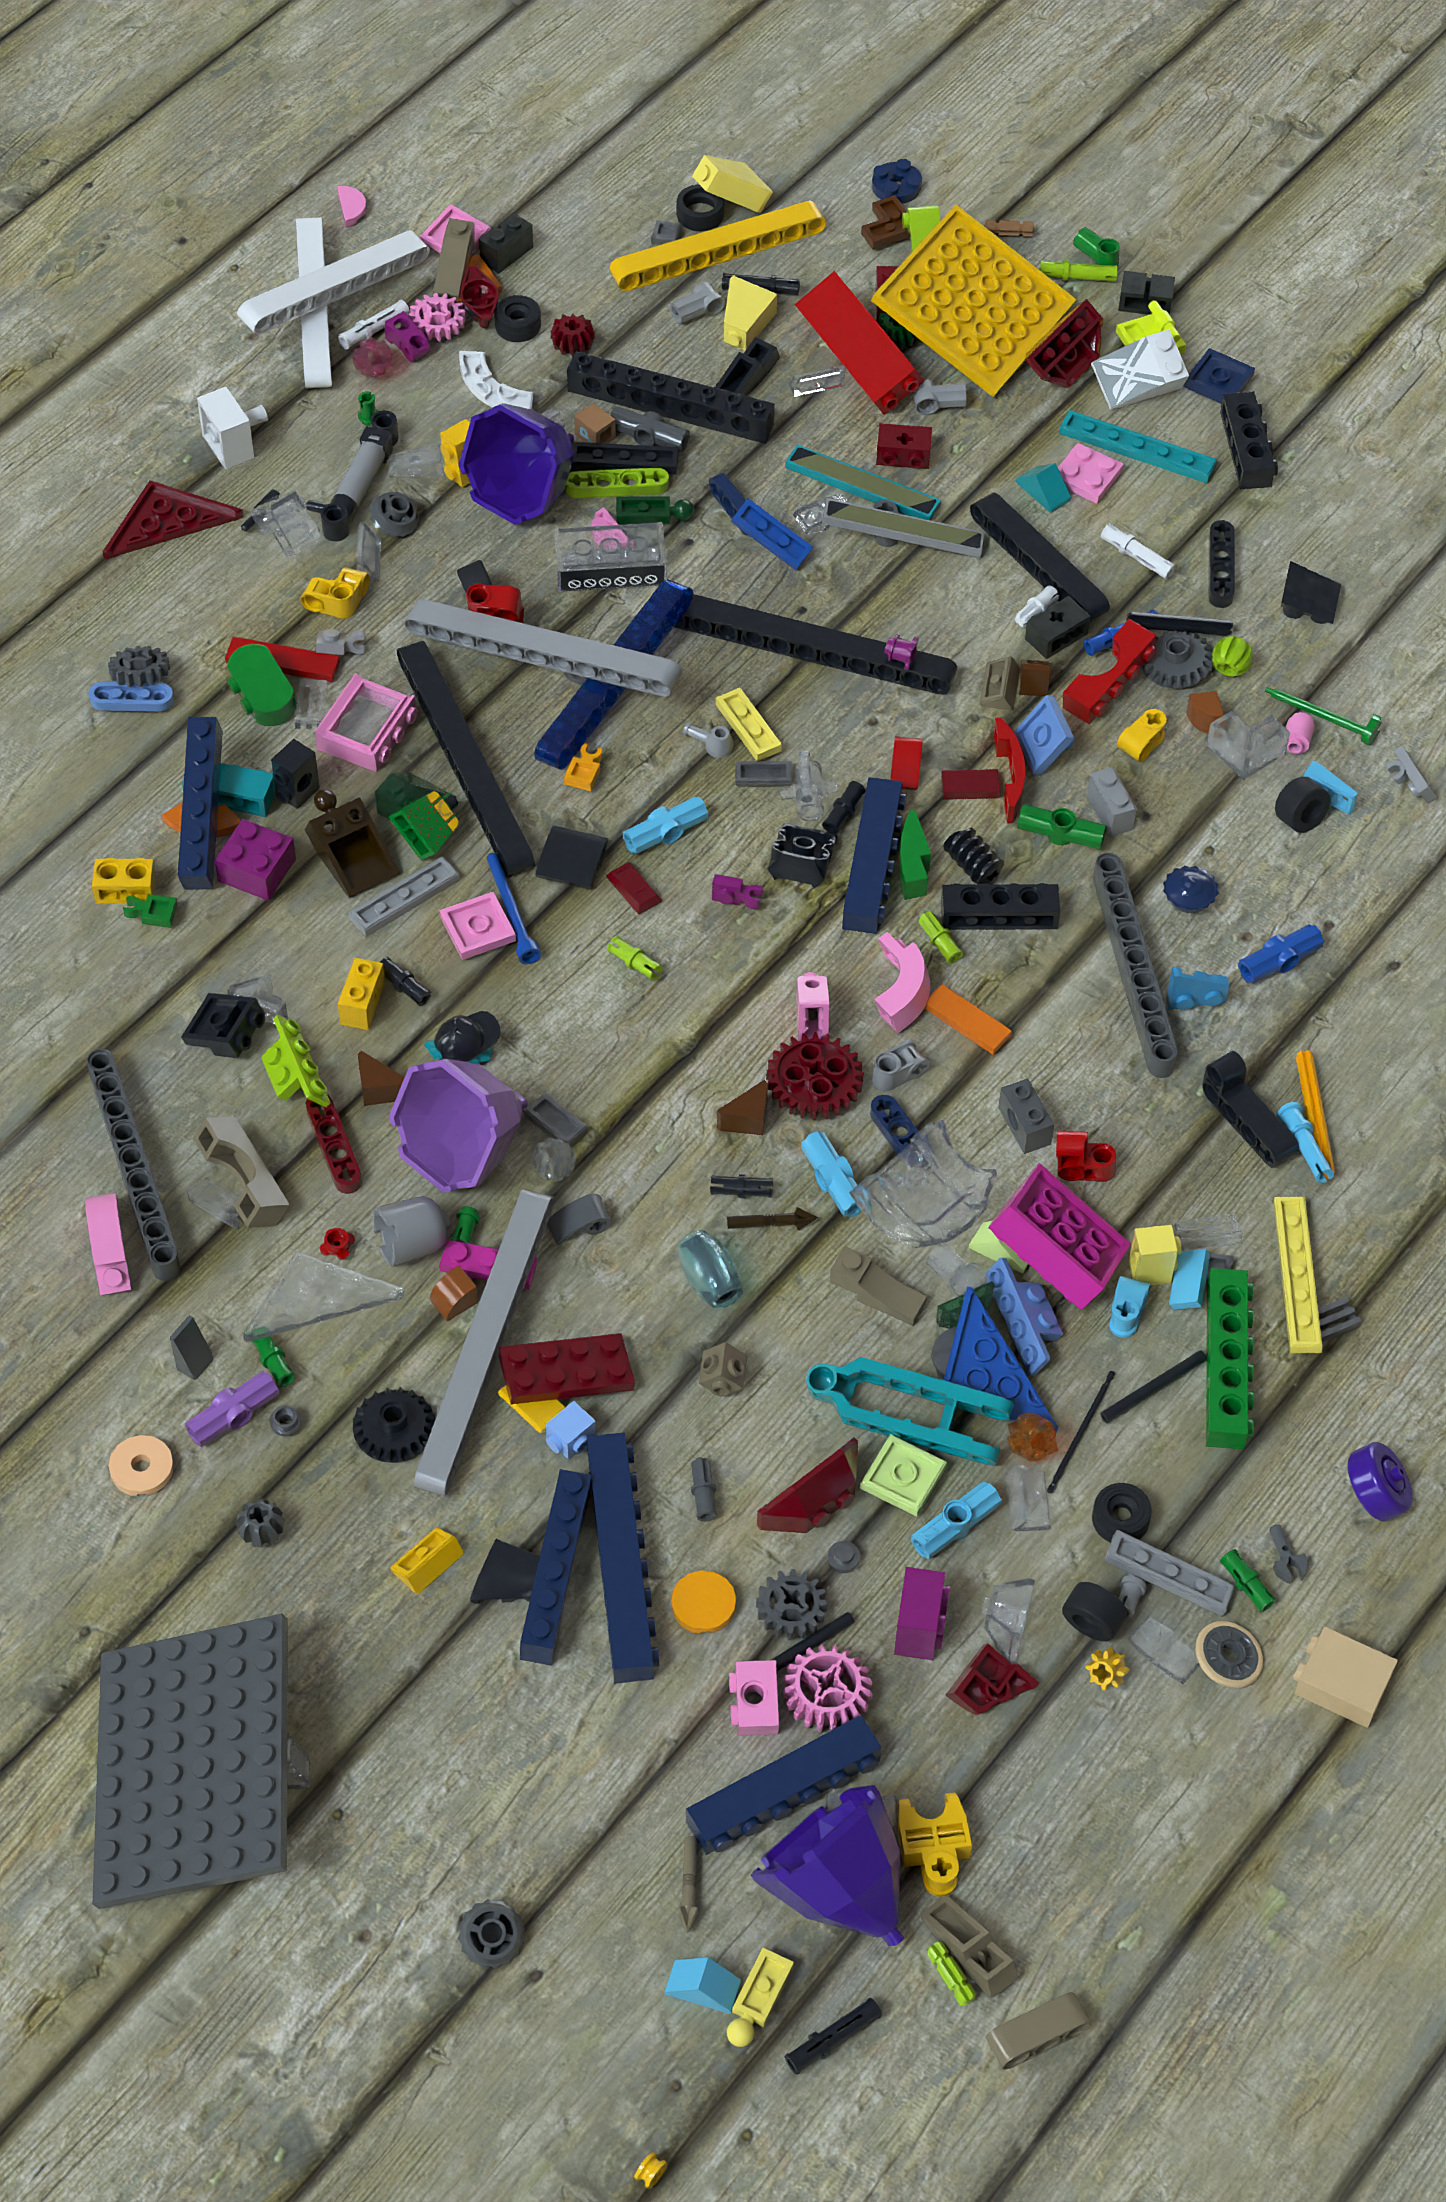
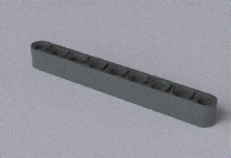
[1093,853,1177,1078]
[86,1049,181,1281]

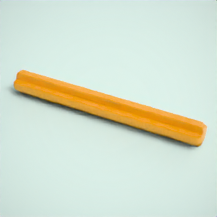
[1296,1050,1335,1180]

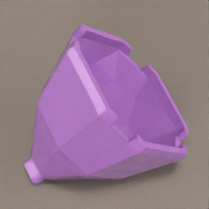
[389,1059,528,1193]

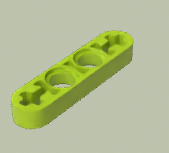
[565,468,669,498]

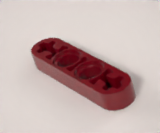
[305,1094,362,1194]

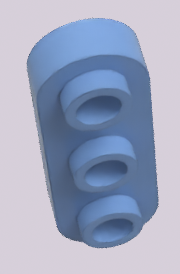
[88,682,174,712]

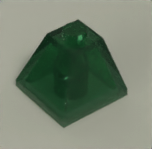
[375,772,456,820]

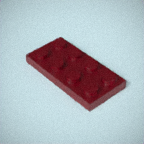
[498,1333,635,1405]

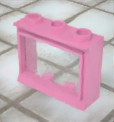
[315,673,418,772]

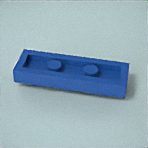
[731,498,813,570]

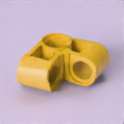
[300,567,370,619]

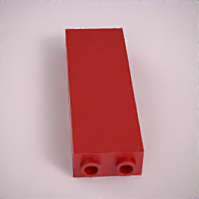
[794,271,924,415]

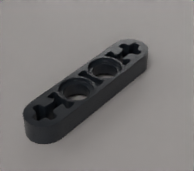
[1208,520,1235,608]

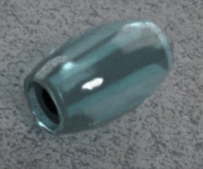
[678,1230,743,1309]

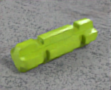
[927,1941,976,2006]

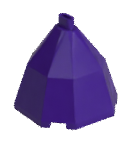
[459,403,575,525]
[750,1785,904,1946]

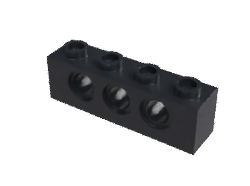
[1220,391,1278,490]
[941,883,1060,930]

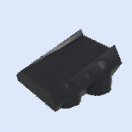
[1281,561,1341,624]
[768,823,837,888]

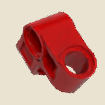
[466,584,524,623]
[1056,1130,1116,1182]

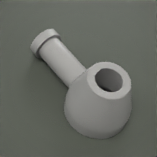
[683,722,734,758]

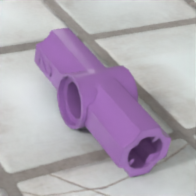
[184,1371,279,1447]

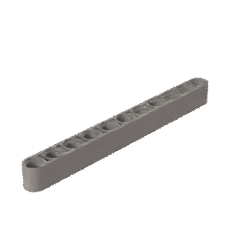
[404,599,682,697]
[414,1189,553,1496]

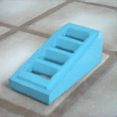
[1304,761,1358,815]

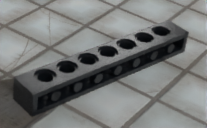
[567,351,775,444]

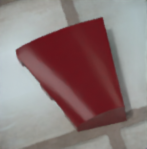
[945,1643,1039,1715]

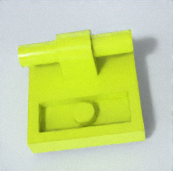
[1116,301,1186,354]

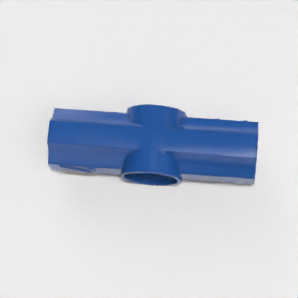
[1238,924,1324,984]

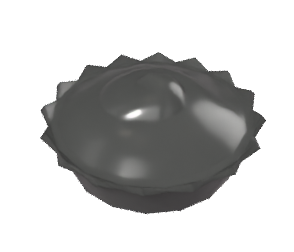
[368,492,420,537]
[458,1899,525,1969]

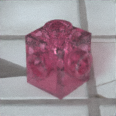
[352,338,393,378]

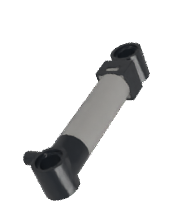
[306,410,399,542]

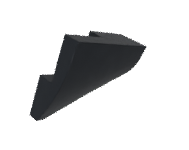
[470,1539,540,1604]

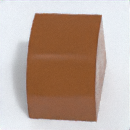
[1186,691,1225,735]
[430,1265,478,1321]

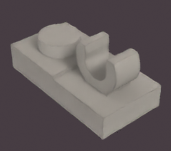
[1386,746,1437,804]

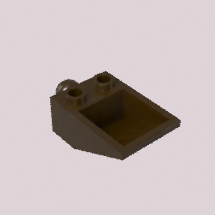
[304,789,400,898]

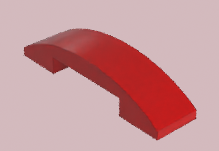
[993,717,1025,824]

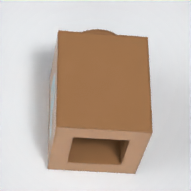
[574,403,616,444]

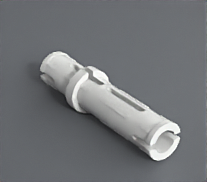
[338,300,410,350]
[1101,523,1176,580]

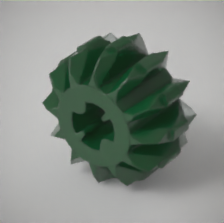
[876,313,917,352]

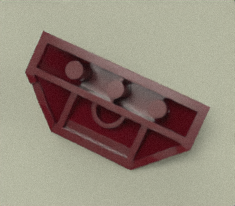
[1025,299,1103,388]
[757,1437,858,1533]

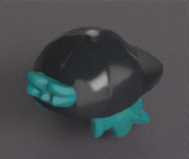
[424,1011,500,1064]

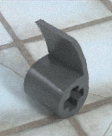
[548,1194,611,1245]

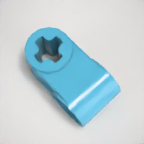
[1109,1276,1151,1338]

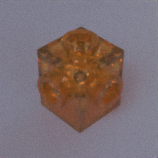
[1007,1412,1059,1462]

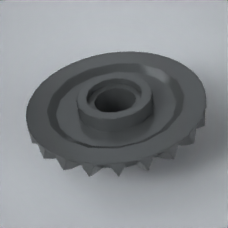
[1142,630,1213,688]

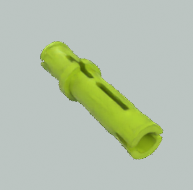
[1039,260,1118,282]

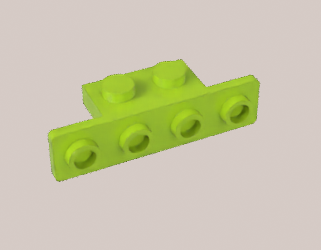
[261,1014,330,1107]

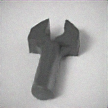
[1269,1524,1308,1584]

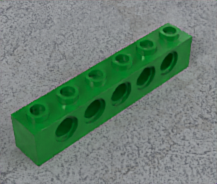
[1206,1268,1254,1450]

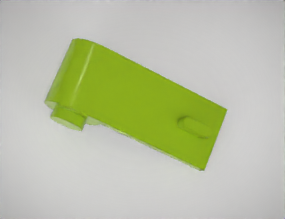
[902,205,940,252]

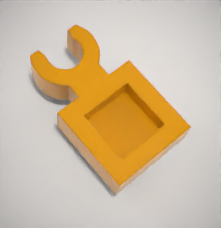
[564,743,602,792]

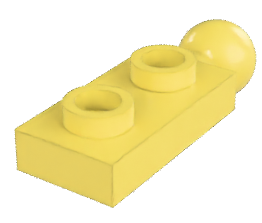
[727,1948,794,2047]

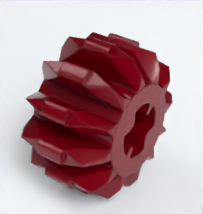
[550,313,595,357]

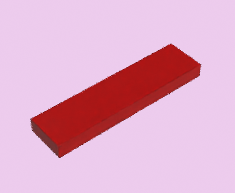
[225,636,340,683]

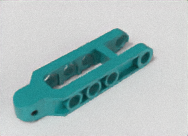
[806,1357,1014,1466]

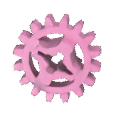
[409,293,466,342]

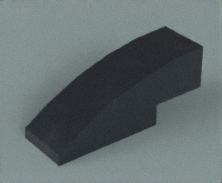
[714,336,780,396]

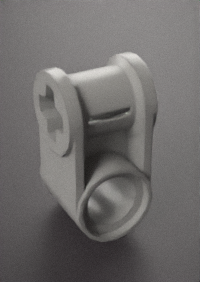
[872,1039,930,1091]

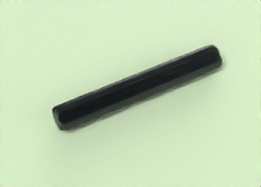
[1126,612,1233,636]

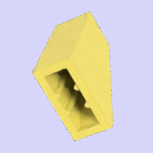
[692,155,773,213]
[723,276,777,351]

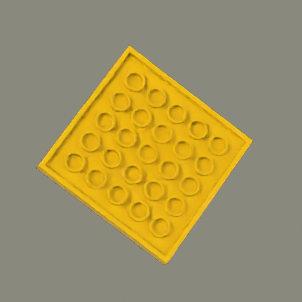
[871,204,1077,397]

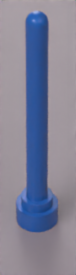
[487,853,542,965]

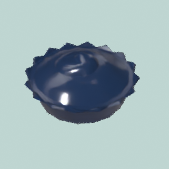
[1163,865,1219,913]

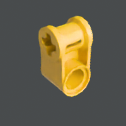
[1116,709,1167,762]

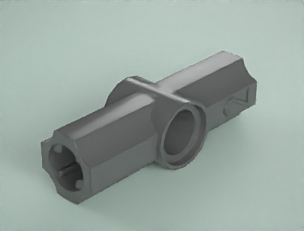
[610,406,690,452]

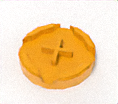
[671,1570,736,1634]

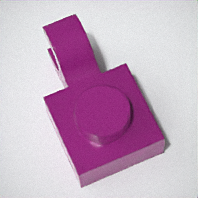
[712,874,763,910]

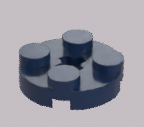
[872,159,922,204]

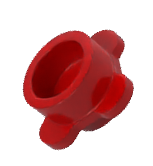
[320,1228,355,1260]

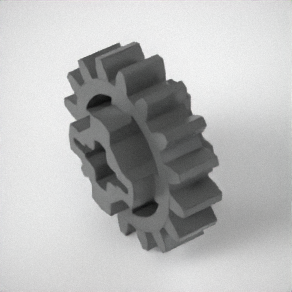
[108,646,170,687]
[756,1569,827,1640]

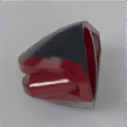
[460,265,499,328]

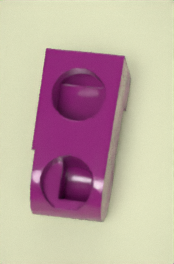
[385,311,431,362]

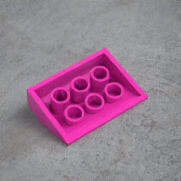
[988,1163,1131,1310]

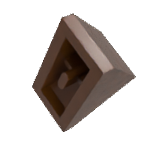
[1019,659,1051,696]
[357,1051,405,1106]
[717,1080,768,1135]

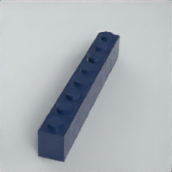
[587,1432,659,1684]

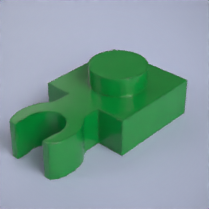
[123,894,178,928]

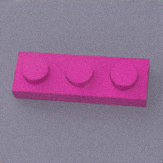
[439,1239,537,1290]

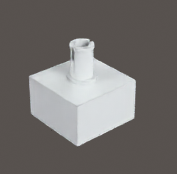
[197,387,268,469]

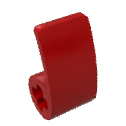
[890,736,923,790]

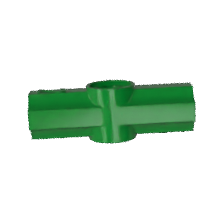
[1017,804,1107,849]

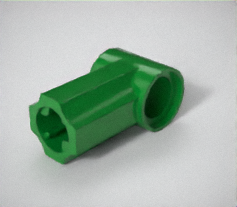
[1073,227,1120,268]

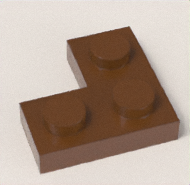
[861,195,910,250]

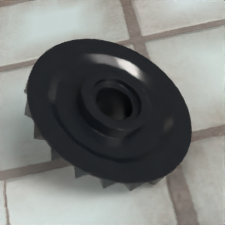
[353,1387,435,1463]

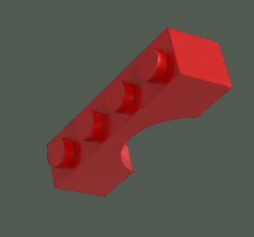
[1062,619,1157,725]

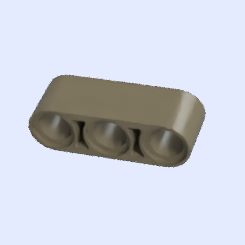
[986,1992,1091,2070]

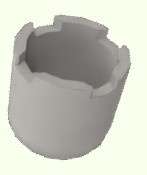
[372,1196,450,1266]

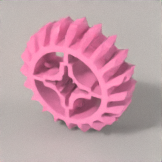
[783,1644,872,1733]

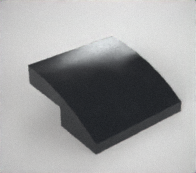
[535,825,608,890]

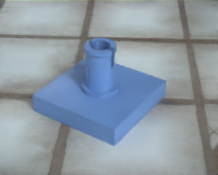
[1013,695,1075,776]

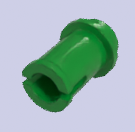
[358,391,378,426]
[451,1206,480,1244]

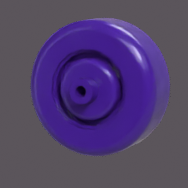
[1347,1442,1413,1522]

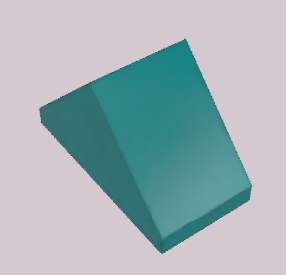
[1016,463,1071,513]

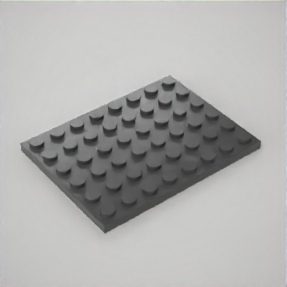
[92,1613,288,1909]

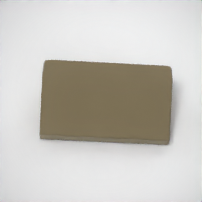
[980,656,1020,710]

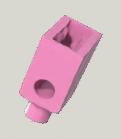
[796,972,829,1041]

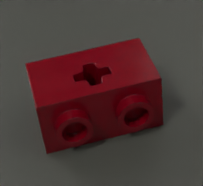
[876,423,932,469]

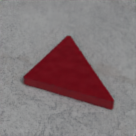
[102,480,244,559]

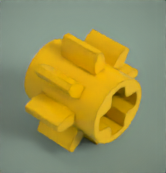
[1085,1646,1130,1691]

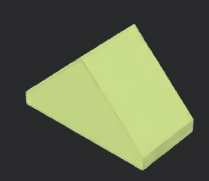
[969,1221,1029,1274]

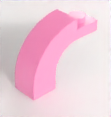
[874,932,931,1034]
[85,1192,131,1295]

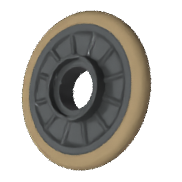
[1195,1621,1263,1688]

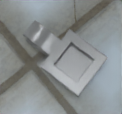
[316,629,365,655]

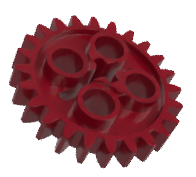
[766,1032,864,1120]

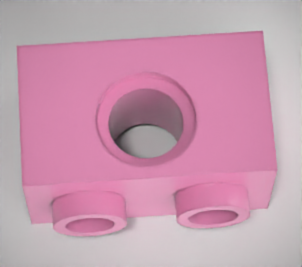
[729,1660,779,1736]

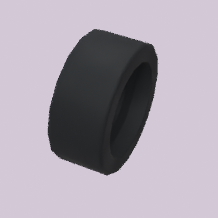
[676,184,724,232]

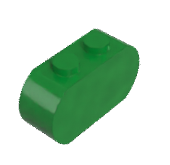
[227,644,297,726]

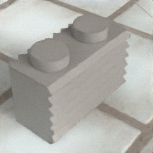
[1087,767,1137,836]

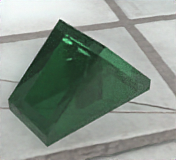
[936,1281,995,1329]

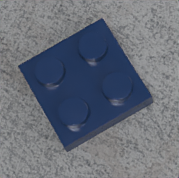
[1183,348,1255,404]

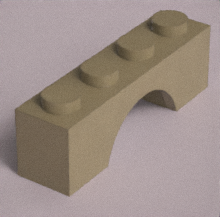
[193,1116,290,1228]

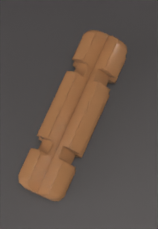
[984,220,1034,237]

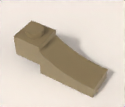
[830,1246,927,1326]

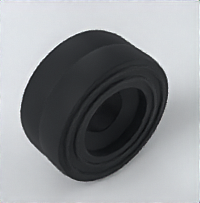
[494,295,541,342]
[1092,1483,1152,1543]

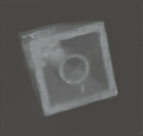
[980,1578,1035,1664]

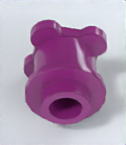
[884,634,919,670]

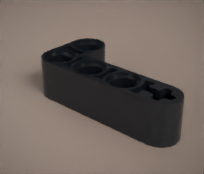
[1202,1051,1300,1168]

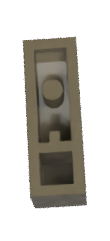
[433,218,475,300]

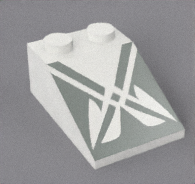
[1091,329,1189,410]

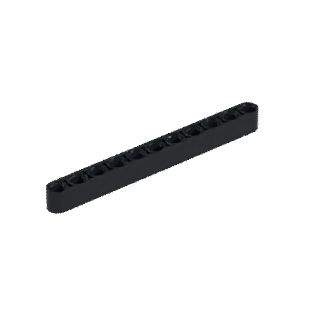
[663,590,958,695]
[397,641,535,876]

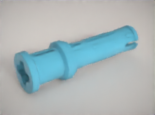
[1276,1102,1334,1183]

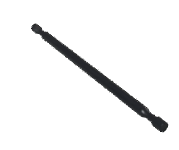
[1046,1371,1115,1493]

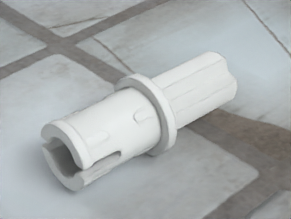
[1015,586,1059,627]

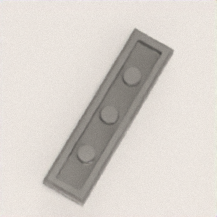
[348,856,460,937]
[1104,1530,1235,1616]

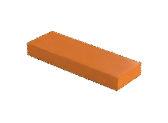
[924,984,1012,1055]

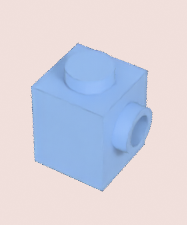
[546,1401,596,1459]

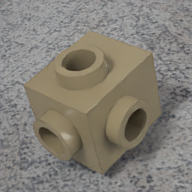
[699,1342,747,1397]

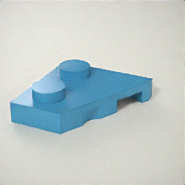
[1166,967,1229,1010]

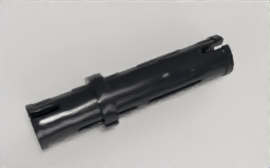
[722,273,800,296]
[784,1998,882,2075]

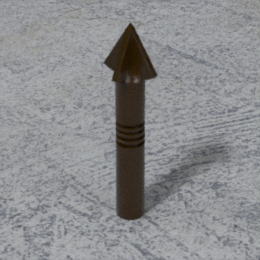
[727,1207,819,1231]

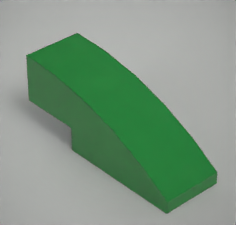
[899,810,931,900]

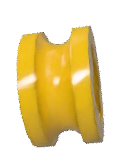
[634,2152,668,2189]

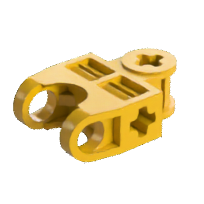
[898,1792,972,1897]

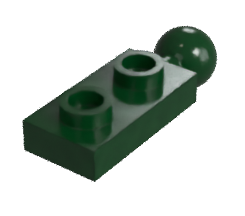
[616,496,694,524]

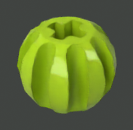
[1212,636,1253,677]

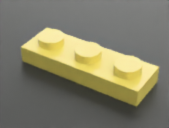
[716,687,782,761]

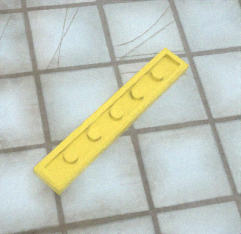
[1274,1196,1322,1353]

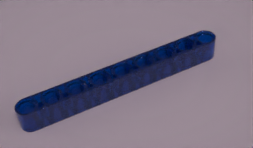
[534,579,694,770]

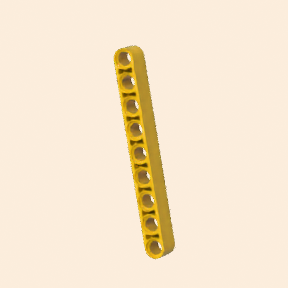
[609,201,827,291]

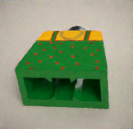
[389,791,458,860]

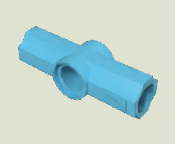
[623,797,708,854]
[801,1131,867,1218]
[910,1481,1002,1560]

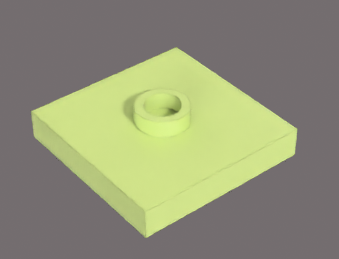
[860,1434,947,1517]

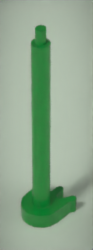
[1265,687,1382,745]

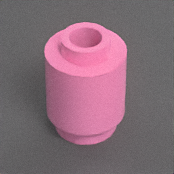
[1282,712,1315,754]

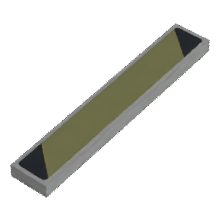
[822,498,984,558]

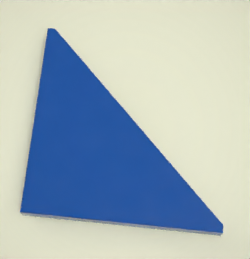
[938,1286,1058,1433]

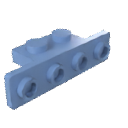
[985,1258,1063,1376]

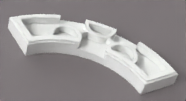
[459,351,533,409]

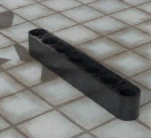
[970,492,1110,622]

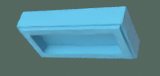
[1169,1249,1210,1310]

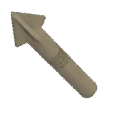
[678,1836,699,1934]

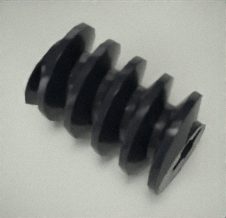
[943,828,1004,884]

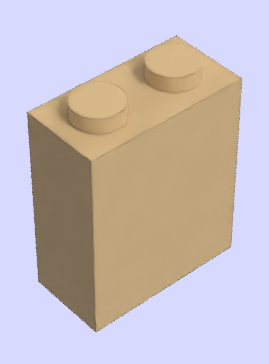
[1293,1626,1398,1728]

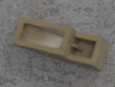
[920,1895,1018,1998]

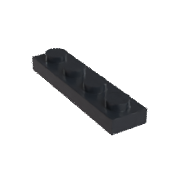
[570,442,678,474]

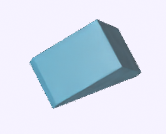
[665,1957,741,2014]

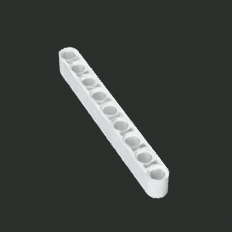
[296,217,332,389]
[237,230,430,334]

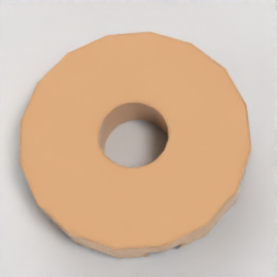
[108,1435,173,1496]

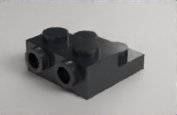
[181,993,265,1058]

